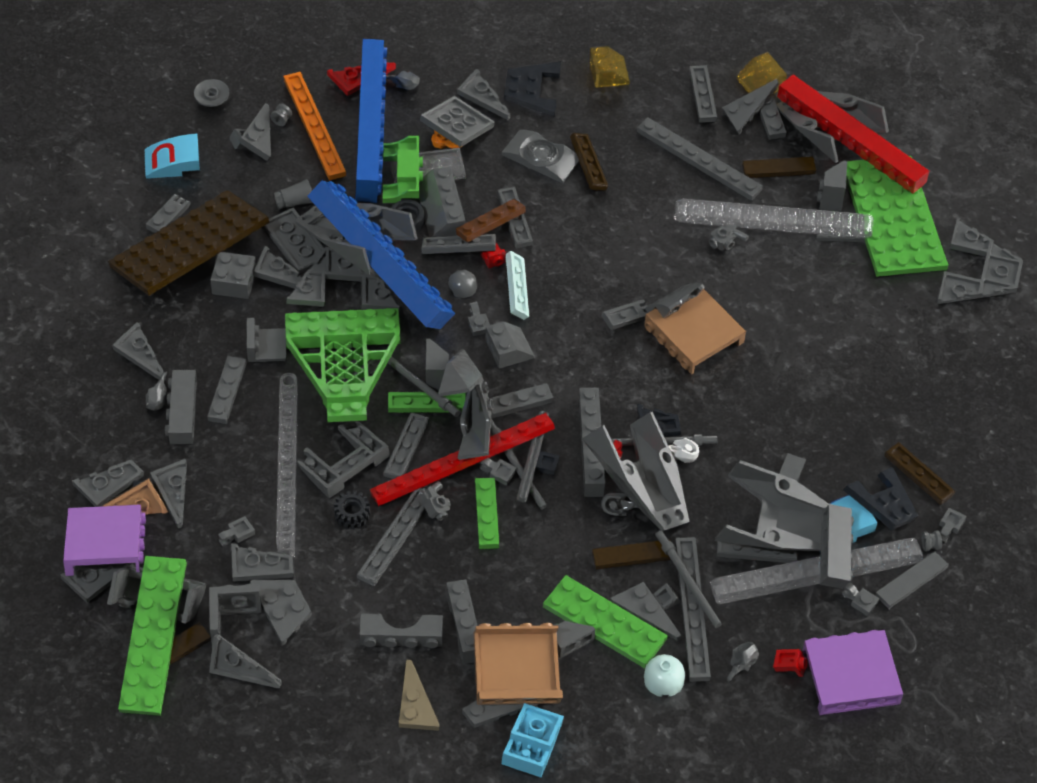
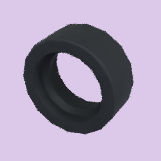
[391,199,424,232]

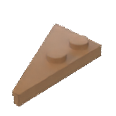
[101,478,168,515]

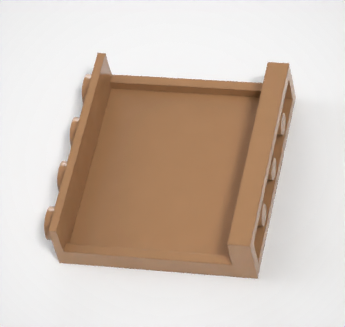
[645,289,746,374]
[473,623,563,705]

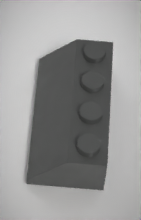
[419,166,466,237]

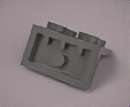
[247,318,286,362]

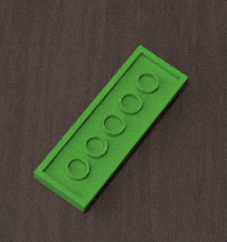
[543,575,668,668]

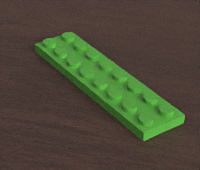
[118,556,187,716]

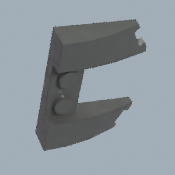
[297,421,390,498]

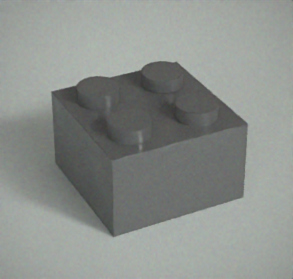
[211,252,256,299]

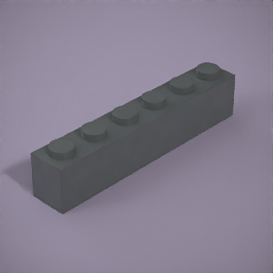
[579,388,605,497]

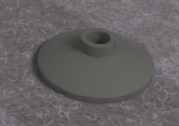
[194,79,229,107]

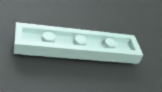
[506,251,529,320]

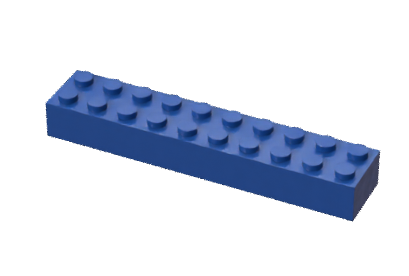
[355,39,387,203]
[307,180,455,329]

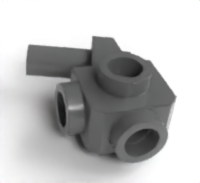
[709,224,749,250]
[421,482,451,521]

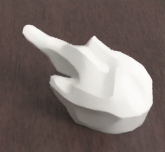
[668,438,699,463]

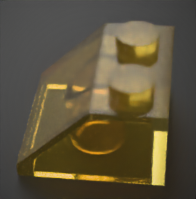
[590,46,630,88]
[737,52,787,93]

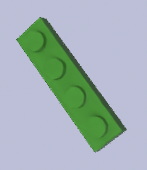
[388,392,465,412]
[475,478,499,549]

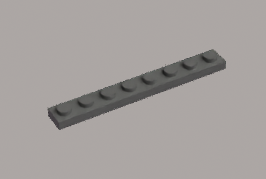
[637,117,763,201]
[675,537,711,682]

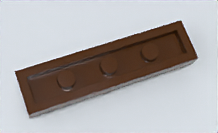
[456,199,526,242]

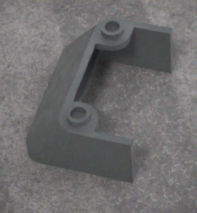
[107,566,206,623]

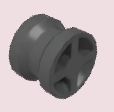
[270,104,292,126]
[921,530,942,552]

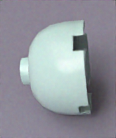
[644,654,685,697]

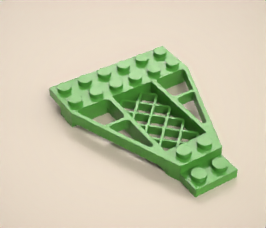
[285,308,400,422]

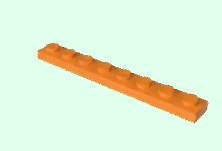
[284,72,346,181]

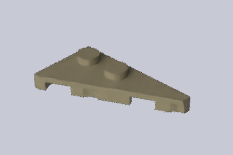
[399,660,439,731]

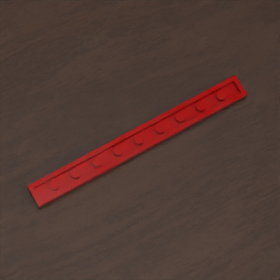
[370,413,555,506]

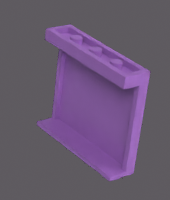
[63,505,146,576]
[803,630,903,715]

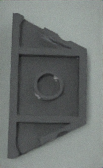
[250,580,312,646]

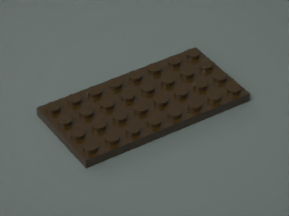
[108,190,269,295]

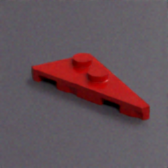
[327,62,396,96]

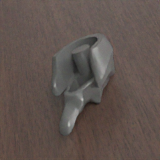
[386,71,420,90]
[145,371,168,411]
[601,493,638,516]
[727,642,759,682]

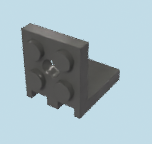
[209,584,261,646]

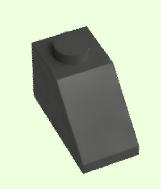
[553,621,595,659]

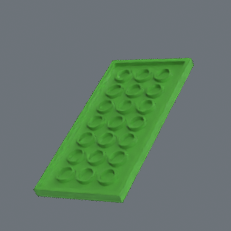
[846,156,948,277]

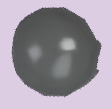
[448,270,477,298]

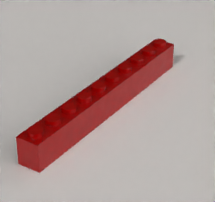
[777,75,929,194]

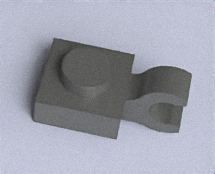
[468,302,490,336]
[480,458,517,486]
[939,508,967,543]
[218,516,255,547]
[842,583,879,616]

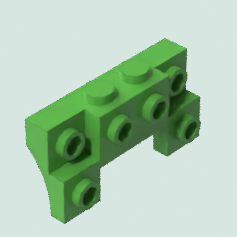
[383,136,423,203]

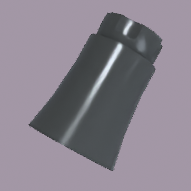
[274,179,313,210]

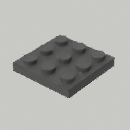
[420,96,495,147]

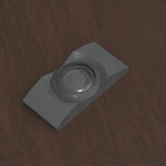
[502,130,580,183]

